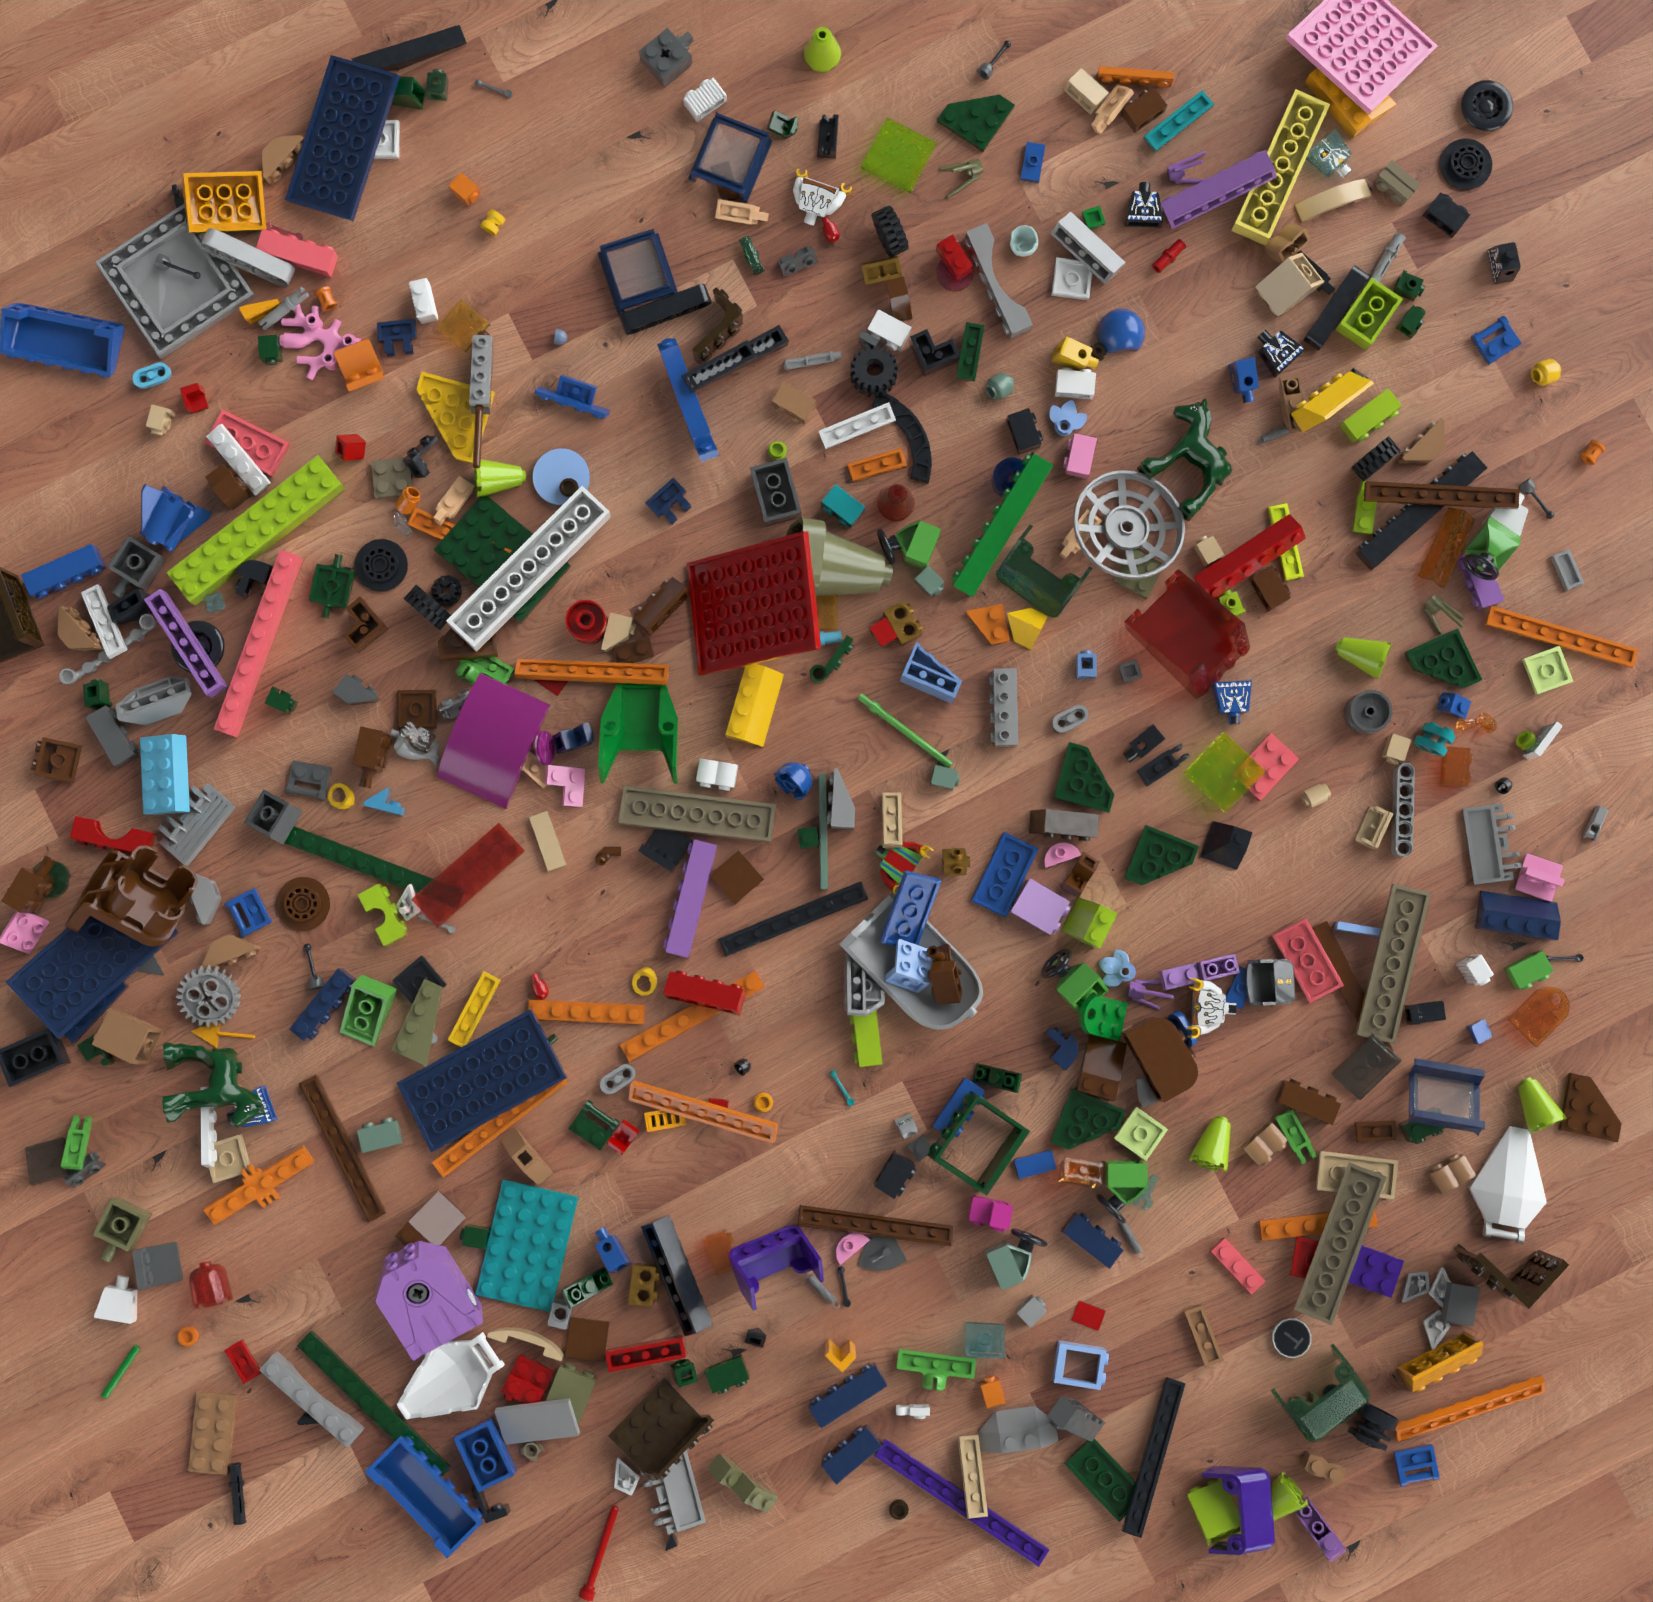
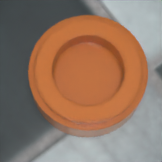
[177,1326,199,1347]

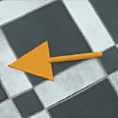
[191,1020,255,1048]

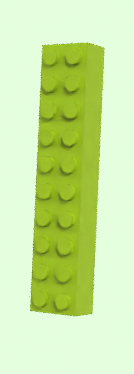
[166,455,346,606]

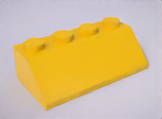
[1291,371,1374,432]
[725,664,784,747]

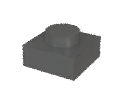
[859,331,879,349]
[1118,659,1142,684]
[907,1134,931,1161]

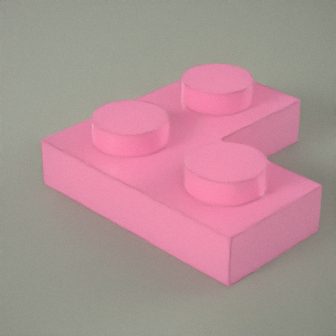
[545,765,585,807]

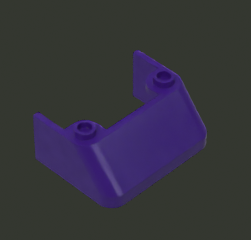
[729,1225,824,1311]
[1202,1466,1275,1555]

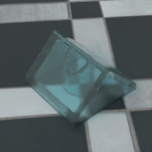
[964,1322,1005,1359]

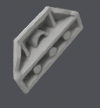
[115,676,192,726]
[844,952,885,1016]
[978,1405,1058,1453]

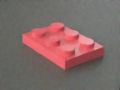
[1232,733,1299,801]

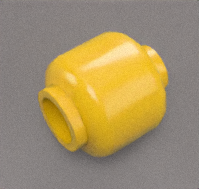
[1531,358,1561,386]

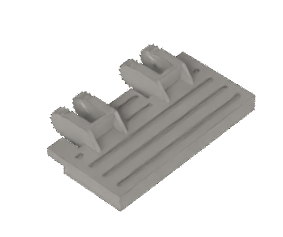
[158,783,237,867]
[1463,804,1522,885]
[640,1450,706,1535]

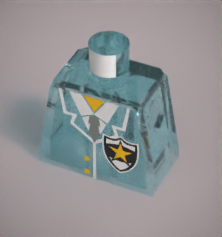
[1306,129,1352,178]

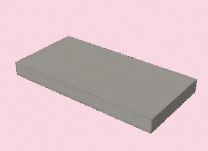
[494,1398,580,1445]

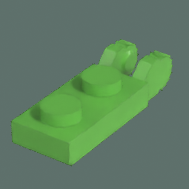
[1274,1108,1317,1165]
[61,1115,92,1170]

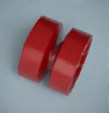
[565,600,608,644]

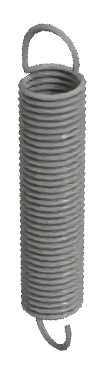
[1255,426,1290,445]
[1116,1215,1145,1260]
[804,1272,840,1308]

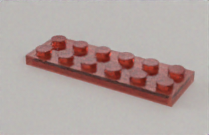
[411,823,525,929]

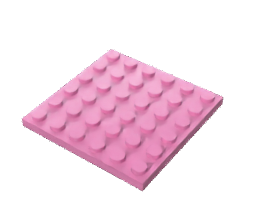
[1285,0,1437,115]

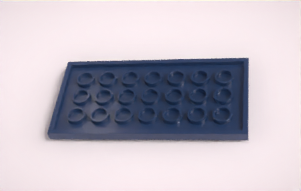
[285,55,400,222]
[6,916,179,1039]
[397,1009,568,1152]

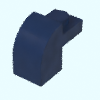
[552,722,594,754]
[1045,1027,1078,1070]

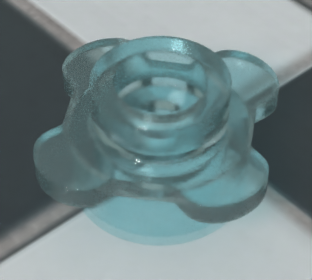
[204,592,226,613]

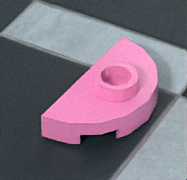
[1044,842,1081,868]
[836,1233,870,1265]

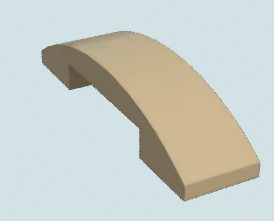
[1295,179,1372,223]
[487,1327,565,1361]

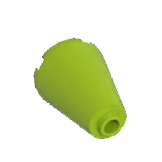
[804,27,841,72]
[474,459,526,497]
[1335,637,1392,679]
[1518,1077,1566,1134]
[1189,1116,1231,1173]
[1271,1472,1308,1521]

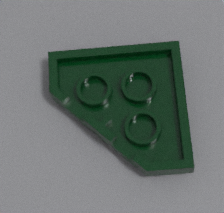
[937,94,1015,152]
[1404,628,1482,689]
[1053,742,1115,813]
[1124,825,1199,886]
[1050,1088,1126,1150]

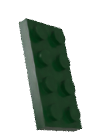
[1064,1438,1135,1522]

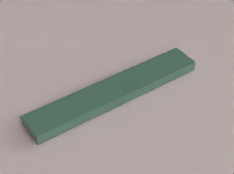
[818,774,828,890]

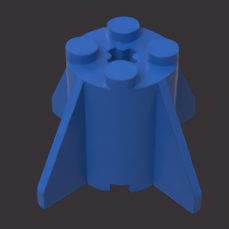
[140,484,212,551]

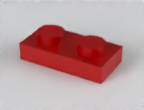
[224,1339,262,1384]

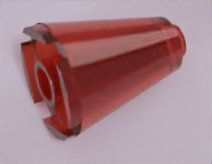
[877,484,915,522]

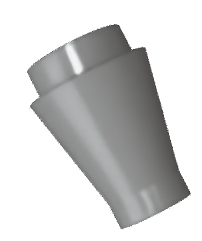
[1135,1077,1157,1107]

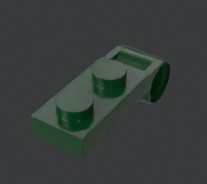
[810,635,854,684]

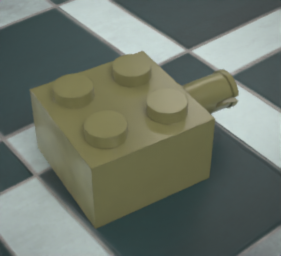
[93,1197,152,1262]

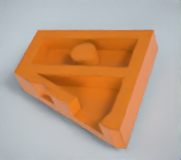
[966,604,1010,645]

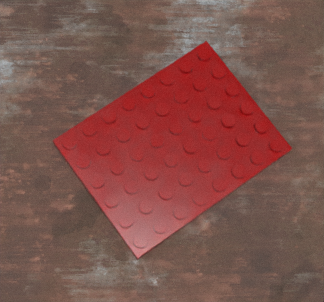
[687,531,821,676]

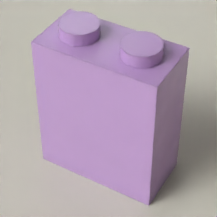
[1009,878,1071,935]

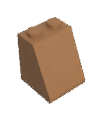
[92,1009,165,1065]

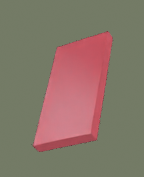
[204,409,290,477]
[1272,917,1344,1004]

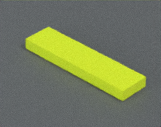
[1268,503,1304,581]

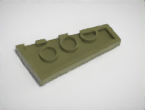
[391,979,443,1066]

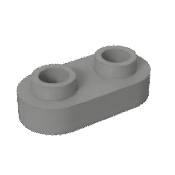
[1052,705,1089,733]
[600,1064,636,1094]

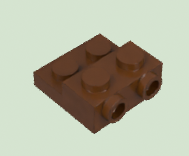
[31,737,82,783]

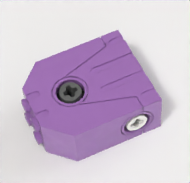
[375,1241,483,1361]

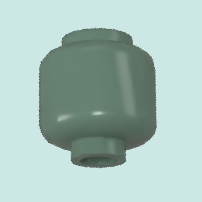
[986,372,1014,401]

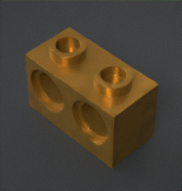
[861,255,903,285]
[883,600,923,647]
[628,1263,660,1307]

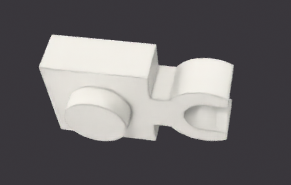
[896,1404,930,1419]

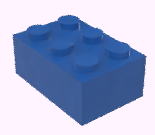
[453,1417,517,1493]

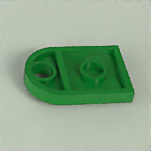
[1079,995,1128,1041]

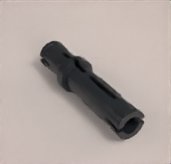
[228,1462,247,1525]

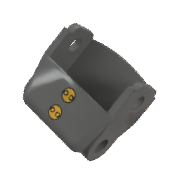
[1246,959,1295,1006]

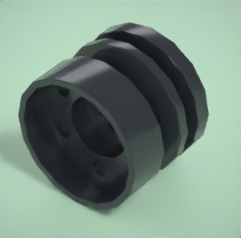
[1348,1400,1400,1451]

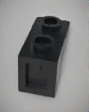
[402,435,439,478]
[1404,1001,1446,1025]
[472,1484,511,1523]

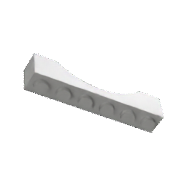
[964,223,1033,339]
[259,1351,365,1448]

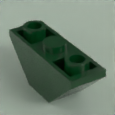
[973,1063,1022,1093]
[561,1267,613,1309]

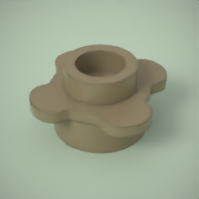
[520,1441,544,1461]

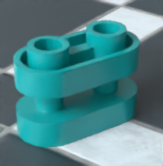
[1413,722,1456,757]

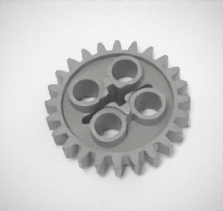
[176,965,241,1027]

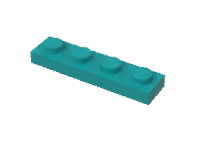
[1143,90,1214,153]

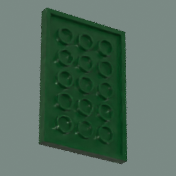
[434,495,571,623]

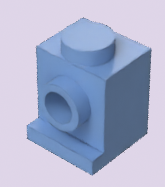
[1075,650,1097,679]

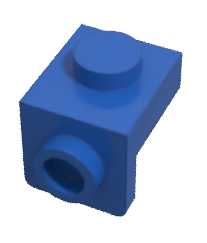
[1437,692,1471,719]

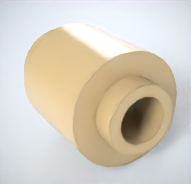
[1301,783,1331,808]

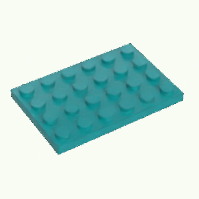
[475,1179,579,1312]

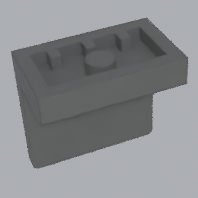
[132,1242,183,1290]

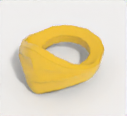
[328,783,355,810]
[632,967,657,996]

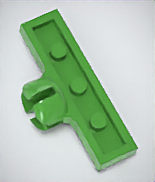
[438,647,515,684]
[896,1349,976,1391]

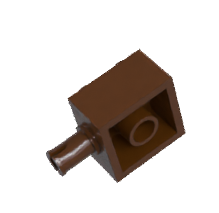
[352,726,392,789]
[1,855,56,914]

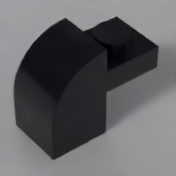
[235,560,273,598]

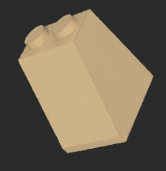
[1255,253,1324,316]

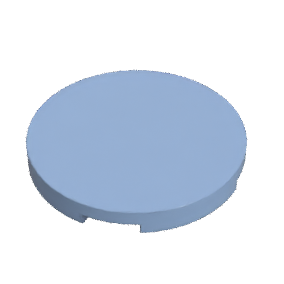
[533,449,590,505]

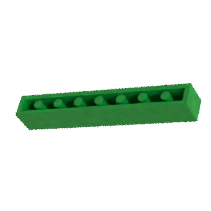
[951,452,1053,597]

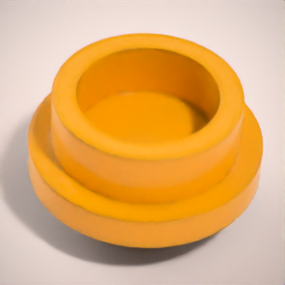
[754,1093,773,1112]

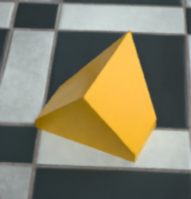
[1007,608,1048,650]

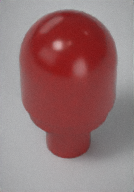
[821,216,840,242]
[530,973,549,1000]

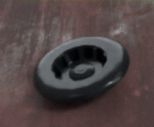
[1461,80,1513,131]
[1440,138,1493,190]
[355,539,408,592]
[171,621,225,673]

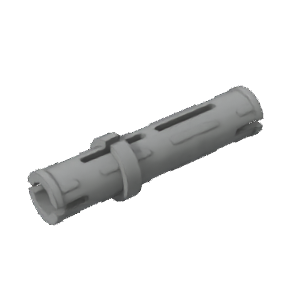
[1367,232,1406,283]
[258,287,309,331]

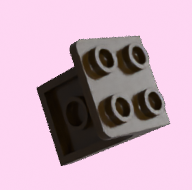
[692,287,743,365]

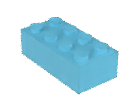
[140,734,190,815]

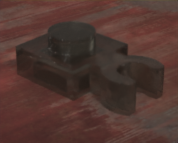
[400,721,436,753]

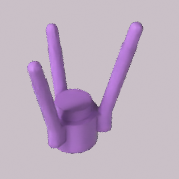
[1167,151,1206,184]
[1128,979,1174,1010]

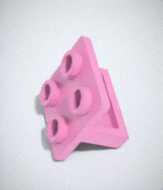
[1514,854,1565,902]
[0,911,49,954]

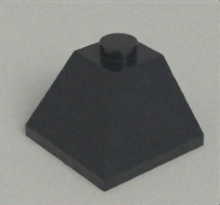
[1200,821,1253,870]

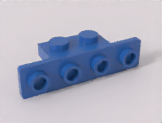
[534,375,610,419]

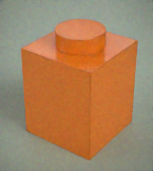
[448,172,480,206]
[979,1375,1006,1409]

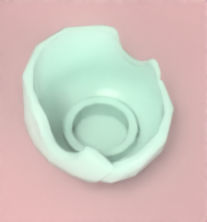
[1010,225,1038,257]

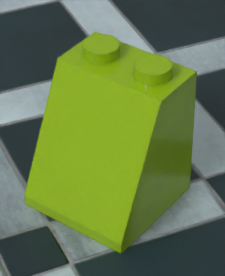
[1061,897,1118,949]
[1187,1478,1241,1546]

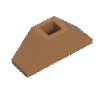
[262,135,304,186]
[1279,374,1310,433]
[1398,418,1445,465]
[58,606,104,651]
[201,935,261,970]
[501,1128,553,1185]

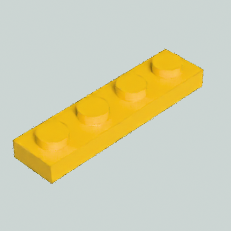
[448,971,501,1047]

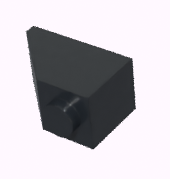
[107,588,153,623]

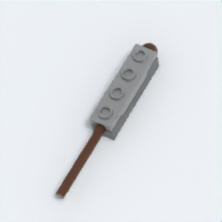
[469,331,494,469]

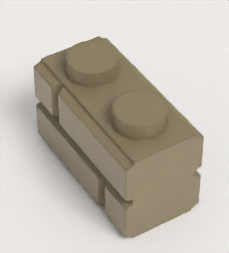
[1374,160,1421,206]

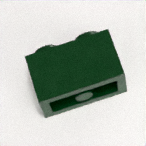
[704,1354,750,1394]

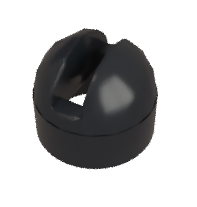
[1495,777,1513,794]
[734,1058,751,1076]

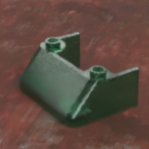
[996,525,1092,618]
[1271,1344,1370,1442]

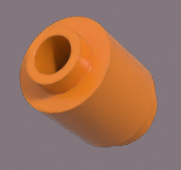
[395,487,420,515]

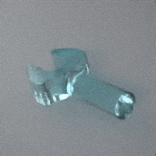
[1133,1174,1159,1210]

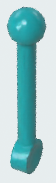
[830,1070,854,1106]

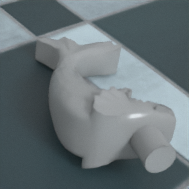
[390,728,440,766]

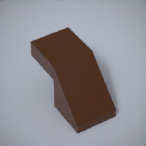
[885,276,912,321]
[1062,852,1100,898]

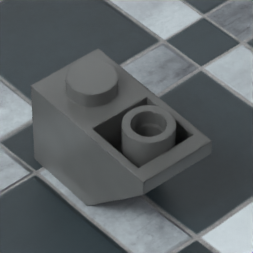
[333,674,380,706]

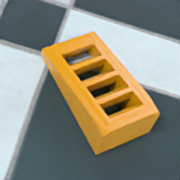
[239,299,281,325]
[644,1110,686,1132]

